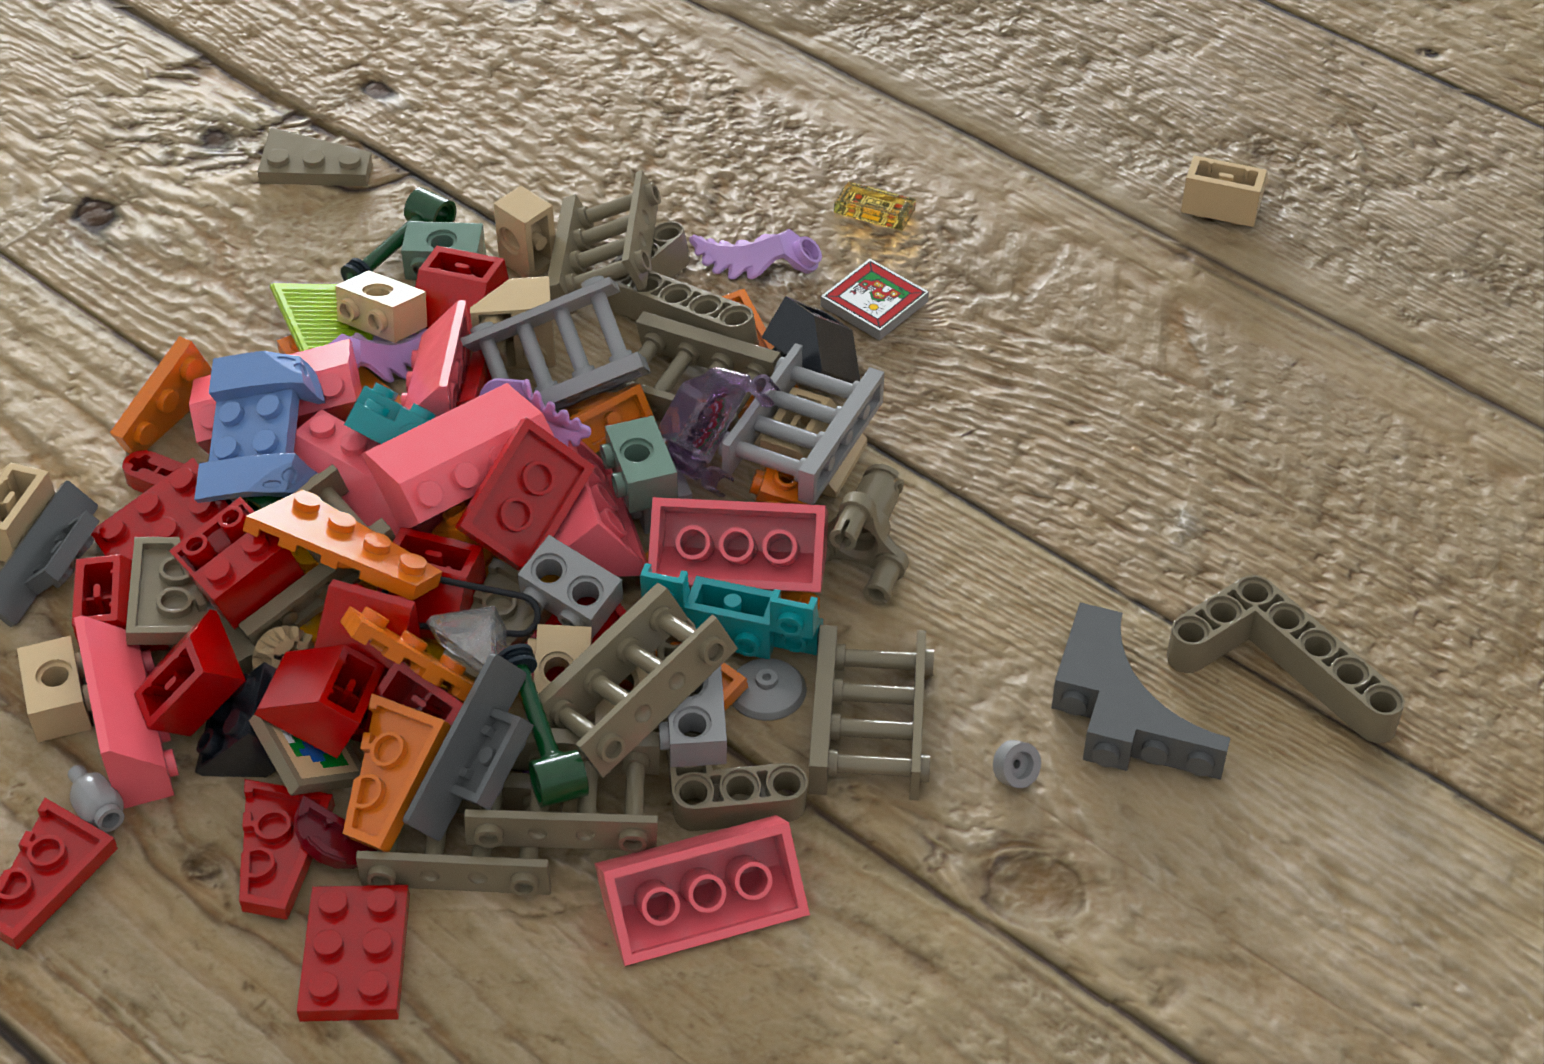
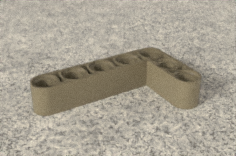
[607,221,759,346]
[1166,575,1405,743]
[656,618,808,831]

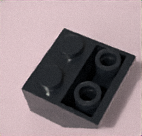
[762,296,860,384]
[195,662,277,778]

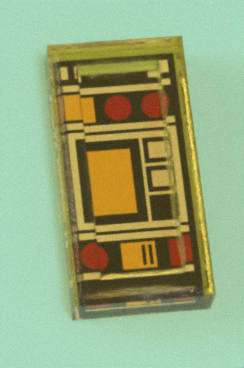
[834,181,916,231]

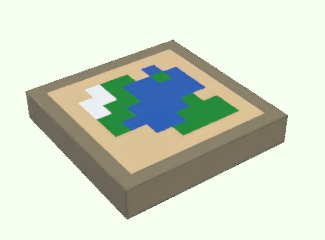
[249,715,362,796]

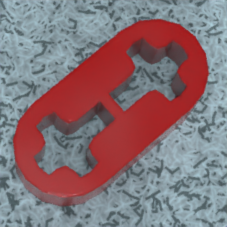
[122,450,184,493]

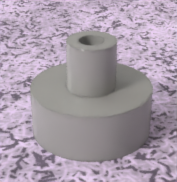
[993,740,1041,788]

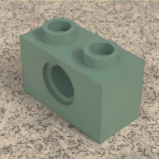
[401,221,486,280]
[600,416,678,513]

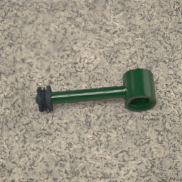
[340,187,457,281]
[498,644,589,808]

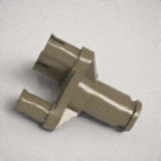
[825,464,909,605]

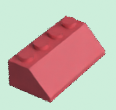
[401,300,471,418]
[189,339,362,454]
[362,383,555,528]
[294,409,445,536]
[554,440,648,577]
[648,497,829,593]
[74,615,179,809]
[594,815,810,966]

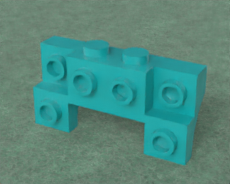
[344,382,436,444]
[640,563,824,660]

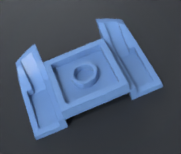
[194,351,325,503]

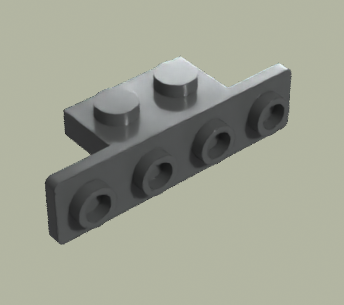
[0,481,100,627]
[403,653,534,841]

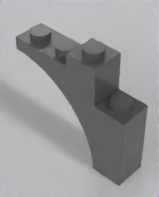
[1051,602,1230,780]

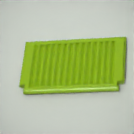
[270,283,373,352]

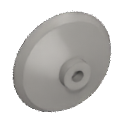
[732,658,807,721]

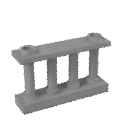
[460,276,651,412]
[718,343,884,505]

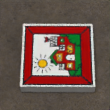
[821,259,929,341]

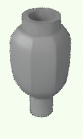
[68,765,124,832]

